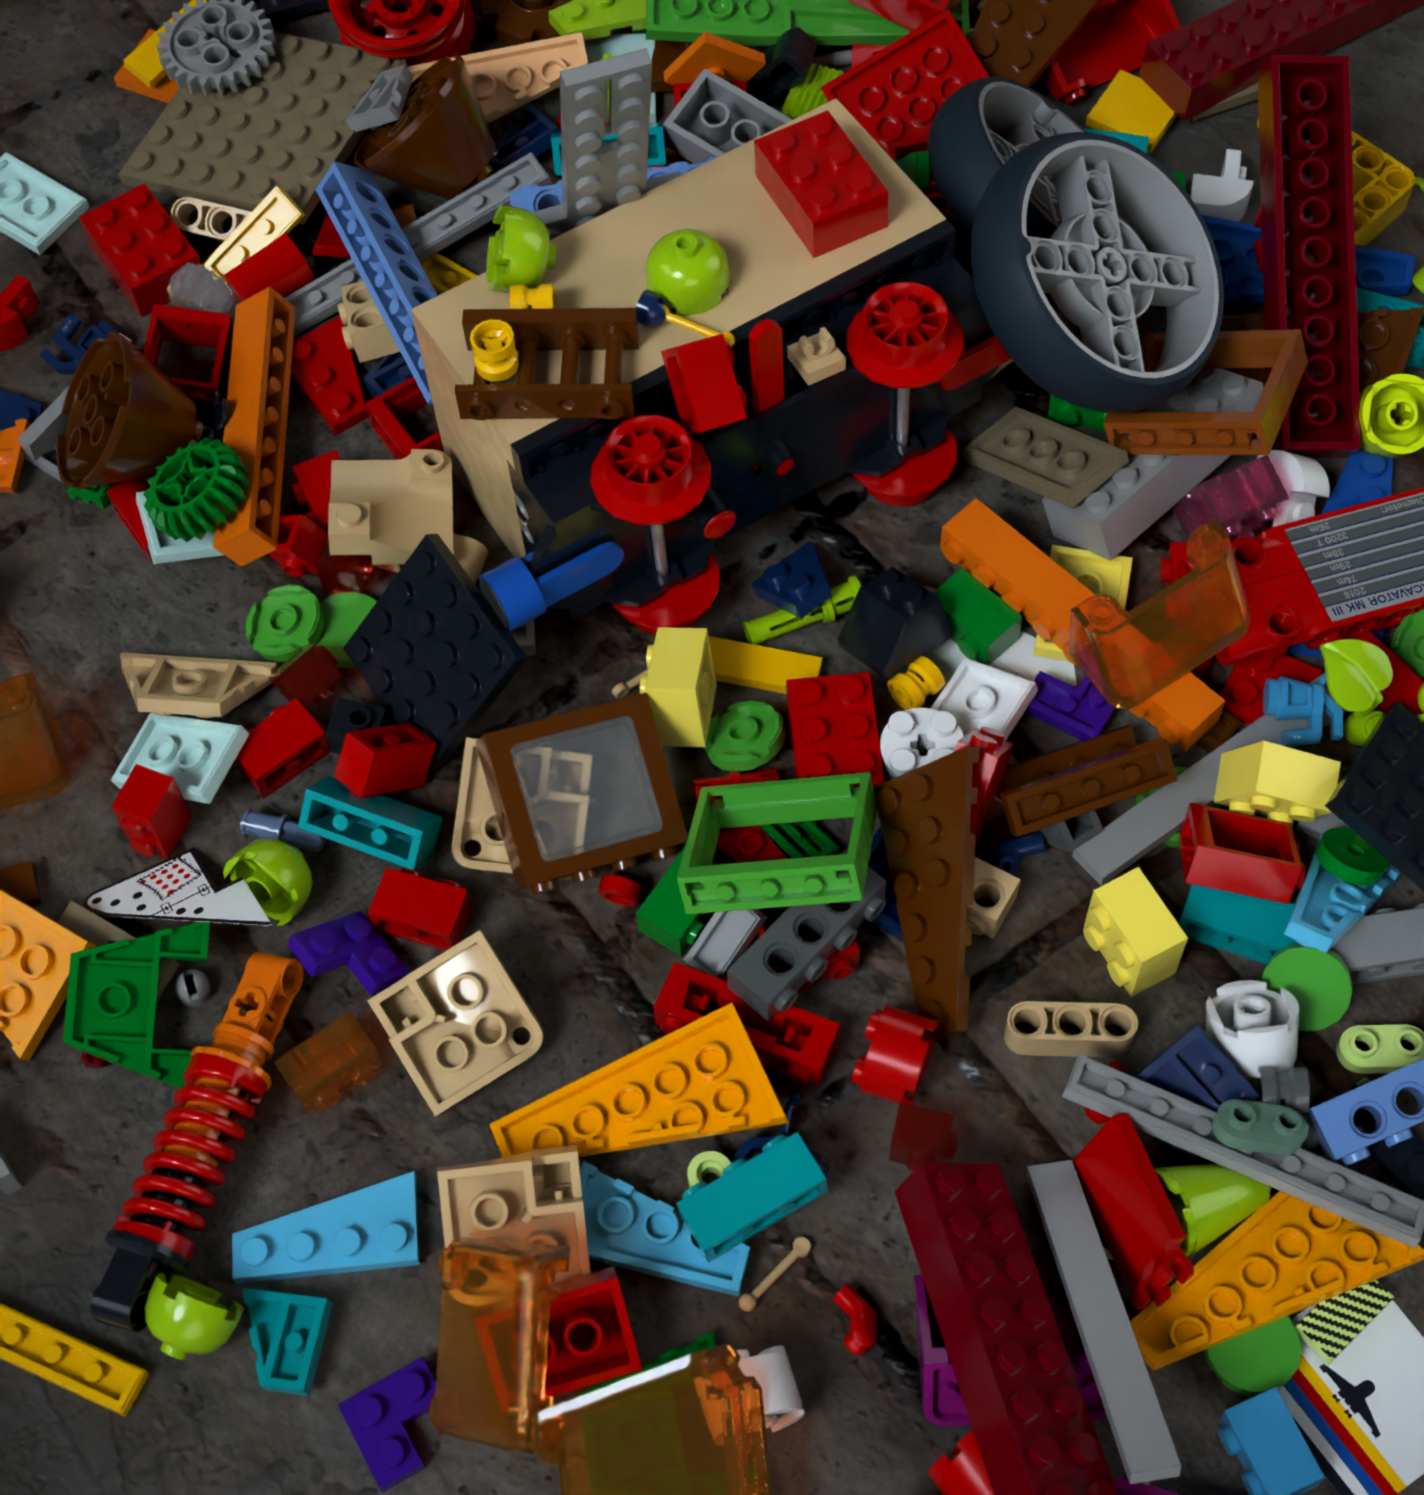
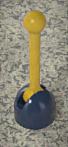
[636,289,735,347]

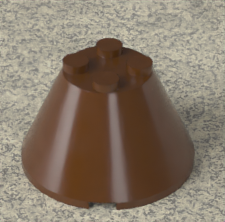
[353,53,499,201]
[56,332,203,489]

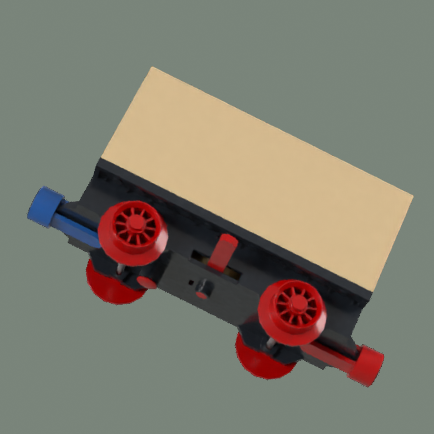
[411,98,1011,635]

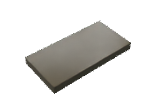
[961,406,1129,509]

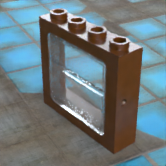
[475,693,688,895]

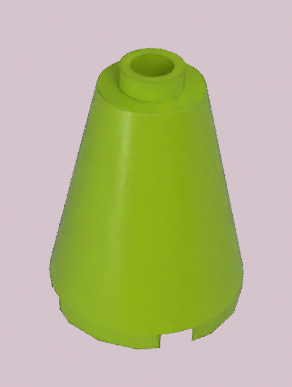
[1154,1163,1272,1258]

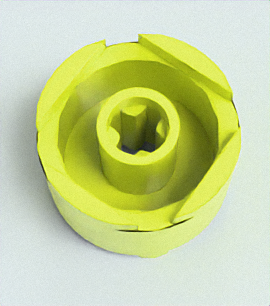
[1359,374,1424,459]

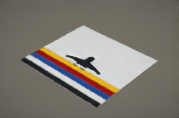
[1278,1300,1424,1495]

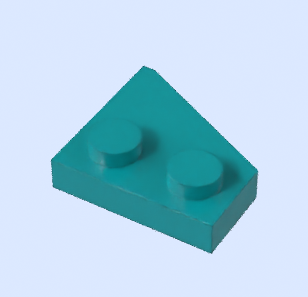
[242,1288,333,1396]

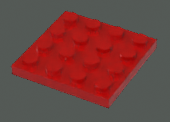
[821,9,989,154]

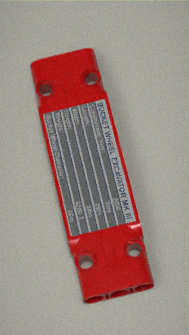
[1178,487,1424,665]

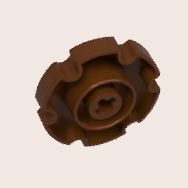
[480,0,573,46]

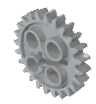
[157,0,276,96]

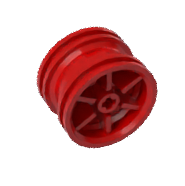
[328,0,475,66]

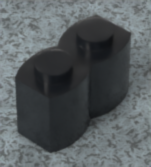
[746,27,818,105]

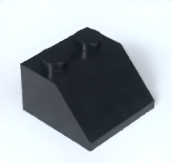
[837,566,951,679]

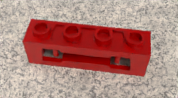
[653,962,840,1087]

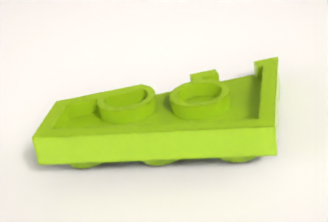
[548,0,646,41]

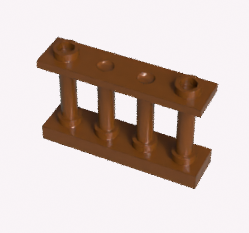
[455,308,639,421]
[987,725,1178,837]

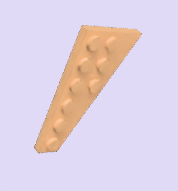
[381,32,588,126]

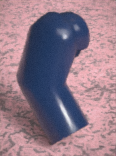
[990,832,1045,875]

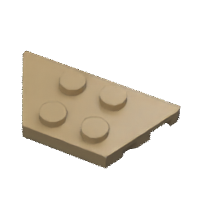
[120,652,278,719]

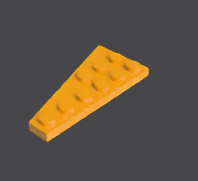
[0,889,96,1061]
[489,1002,789,1158]
[1130,1155,1424,1371]

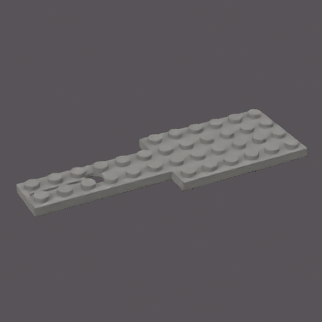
[533,48,681,240]

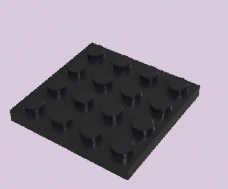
[343,534,528,772]
[1325,700,1424,892]

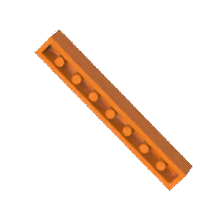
[213,286,296,567]
[940,498,1225,752]

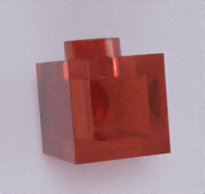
[316,538,376,594]
[268,644,341,708]
[889,1103,960,1171]

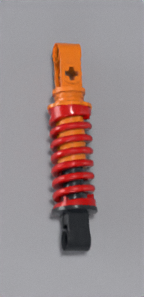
[90,952,304,1333]

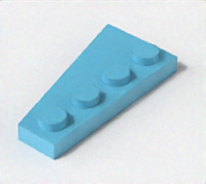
[1284,833,1401,953]
[580,1161,750,1297]
[232,1171,420,1284]

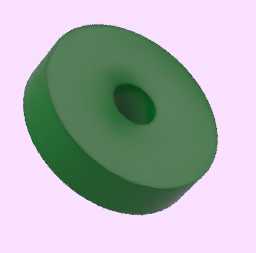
[1316,828,1389,886]

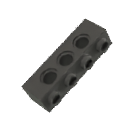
[727,849,887,1021]

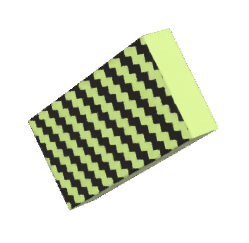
[1295,1280,1394,1365]

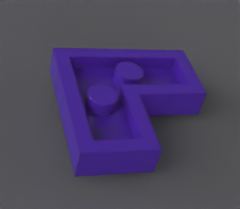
[1024,671,1122,741]
[287,911,411,996]
[338,1357,446,1493]

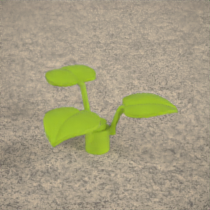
[1320,639,1424,746]

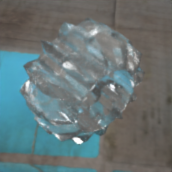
[166,262,235,314]

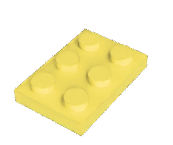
[1033,545,1133,662]

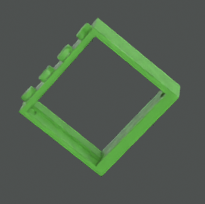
[677,772,877,915]

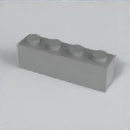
[1330,903,1424,984]

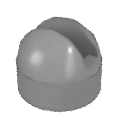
[175,969,212,1007]

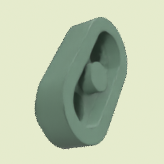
[1212,1099,1308,1155]

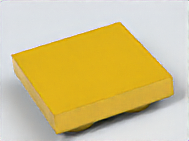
[1085,69,1177,154]

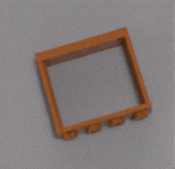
[1103,329,1308,455]

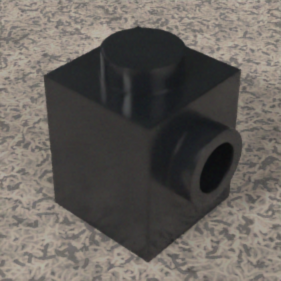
[325,698,391,755]

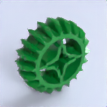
[143,437,250,542]

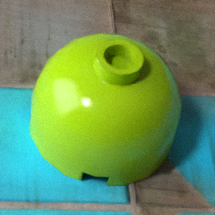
[486,205,557,293]
[645,229,731,316]
[223,839,313,926]
[145,1273,244,1360]

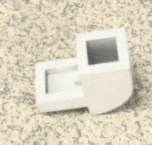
[1189,149,1254,222]
[1253,450,1330,527]

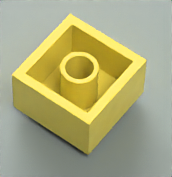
[640,627,717,747]
[1213,740,1341,826]
[1083,867,1188,997]

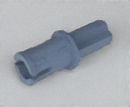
[240,808,326,852]

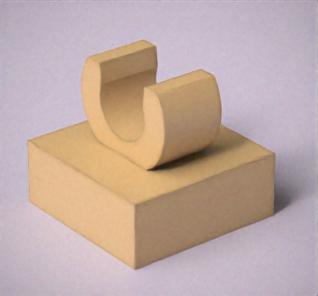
[787,327,846,386]

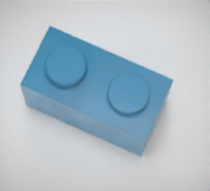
[1217,1387,1325,1495]

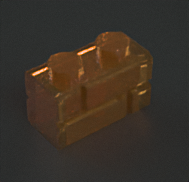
[274,1012,383,1115]

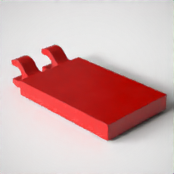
[1073,1113,1194,1310]

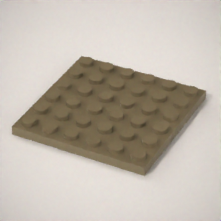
[118,32,408,224]

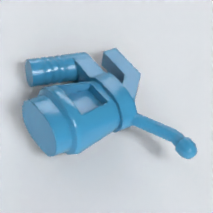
[1263,672,1343,747]

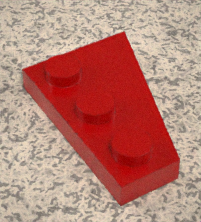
[291,316,369,436]

